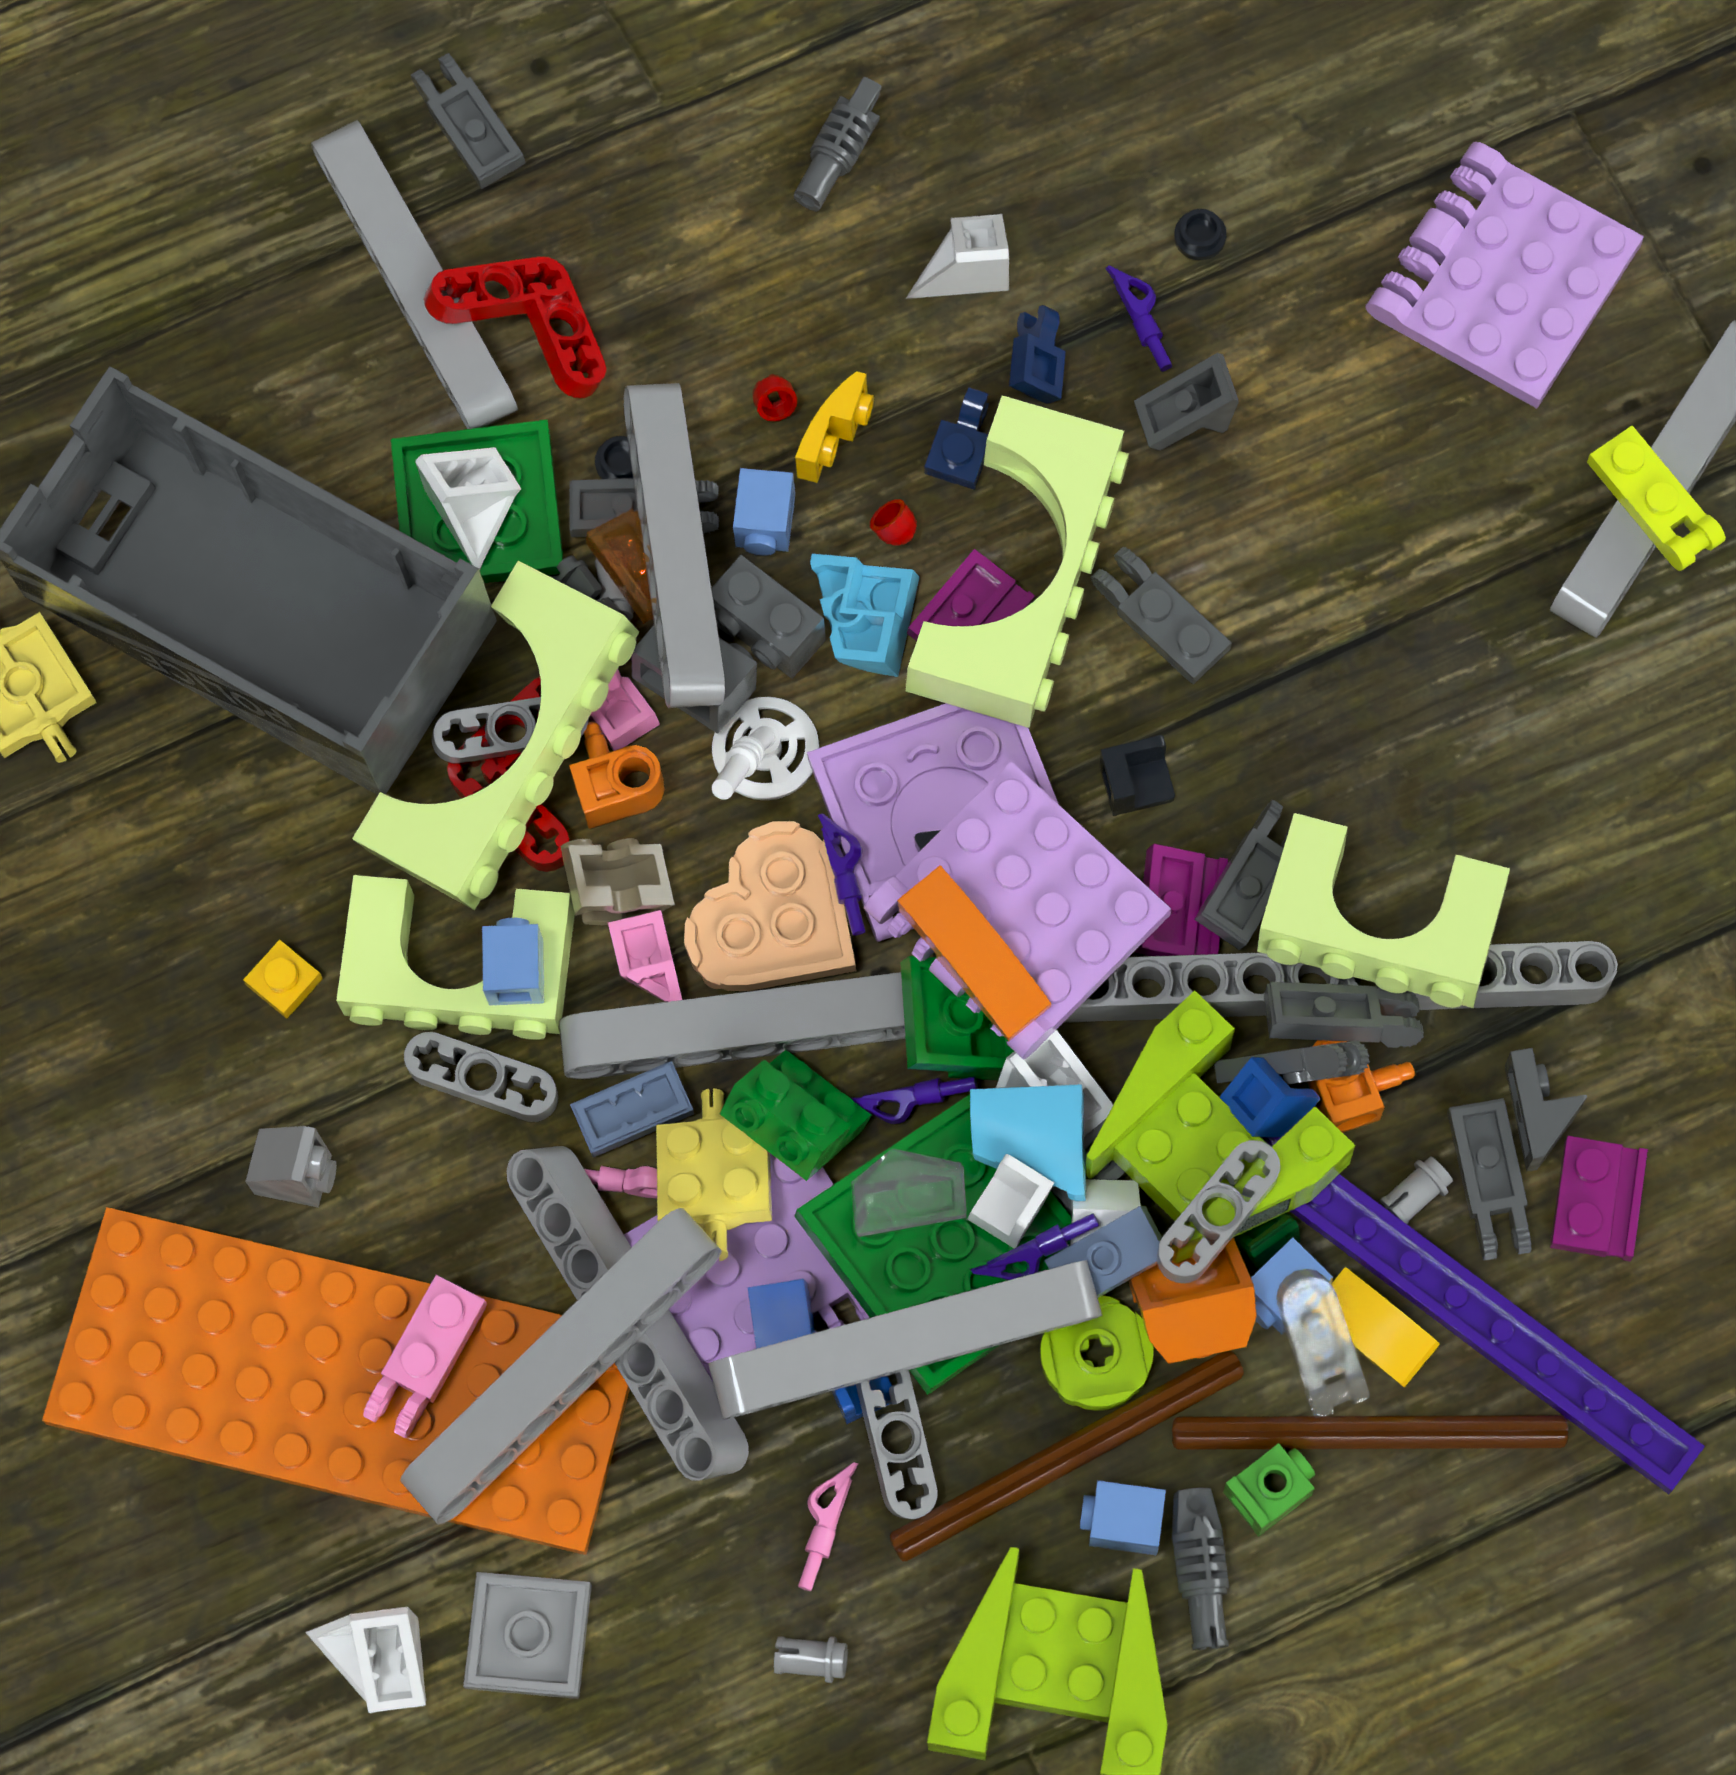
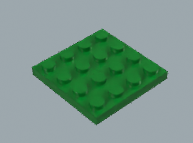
[794,1094,1072,1395]

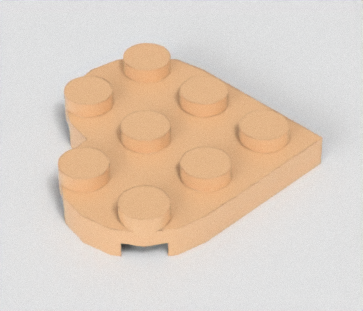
[684,821,856,991]

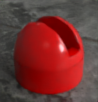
[753,374,798,421]
[870,499,917,546]

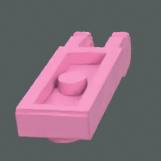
[363,1275,487,1438]

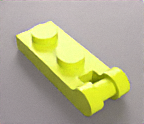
[1587,426,1726,571]

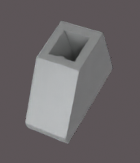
[246,1126,337,1208]

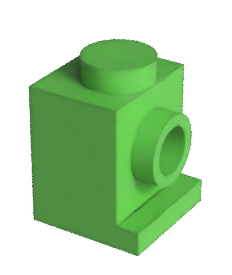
[1223,1443,1315,1537]

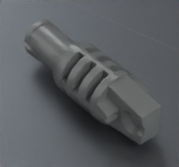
[794,77,882,211]
[1172,1488,1229,1650]

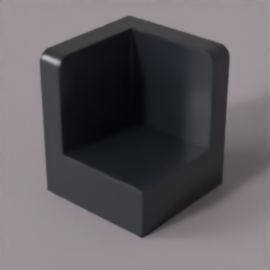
[1099,735,1175,816]

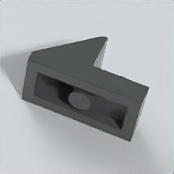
[1134,353,1239,451]
[1504,1048,1587,1172]

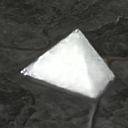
[852,1149,967,1237]

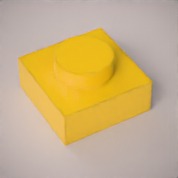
[243,940,323,1019]

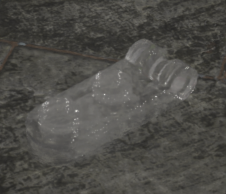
[1276,1269,1370,1417]

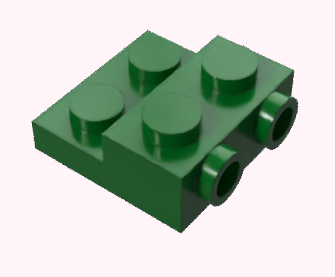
[900,956,1014,1080]
[720,1050,872,1181]

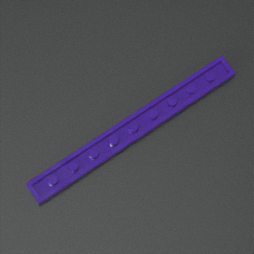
[1261,1137,1705,1495]

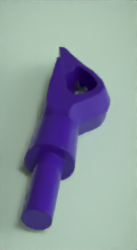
[1105,266,1172,372]
[818,813,866,936]
[850,1076,978,1124]
[970,1213,1099,1280]

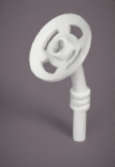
[712,697,819,800]

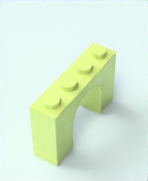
[1257,813,1510,1008]
[336,875,575,1039]

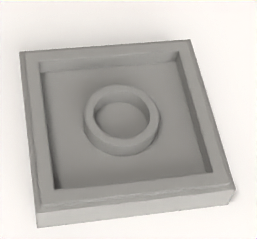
[463,1572,592,1699]

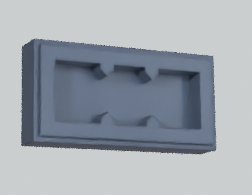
[570,1061,694,1158]
[1045,1206,1162,1298]

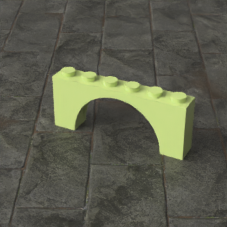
[905,396,1129,728]
[352,561,639,910]

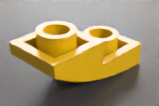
[795,371,874,483]
[1310,1267,1440,1388]

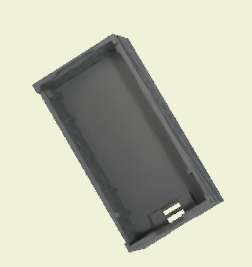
[0,366,497,795]

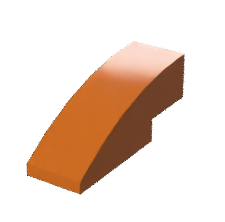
[897,865,1052,1041]

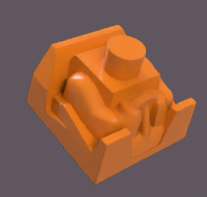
[1128,1238,1257,1364]

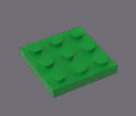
[391,419,564,583]

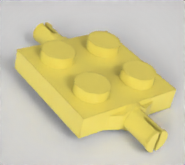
[0,612,97,763]
[656,1088,772,1261]

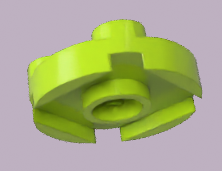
[1040,1295,1154,1411]

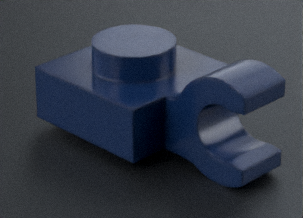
[1009,305,1066,404]
[924,387,989,490]

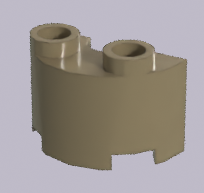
[561,838,675,925]

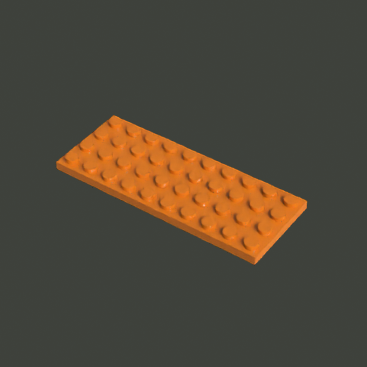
[42,1207,630,1555]

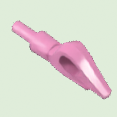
[584,1166,657,1198]
[798,1462,858,1591]

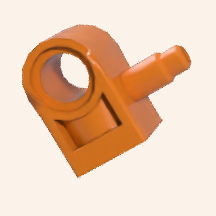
[569,722,665,829]
[1308,1040,1415,1133]

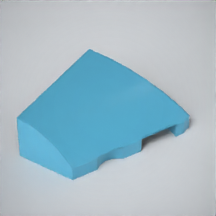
[810,554,920,677]
[970,1085,1086,1201]

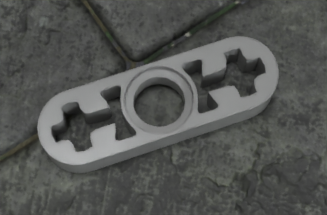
[432,697,589,763]
[404,1032,558,1122]
[1157,1140,1280,1283]
[856,1370,938,1519]

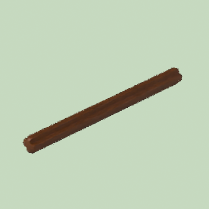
[890,1350,1244,1561]
[1172,1415,1568,1449]

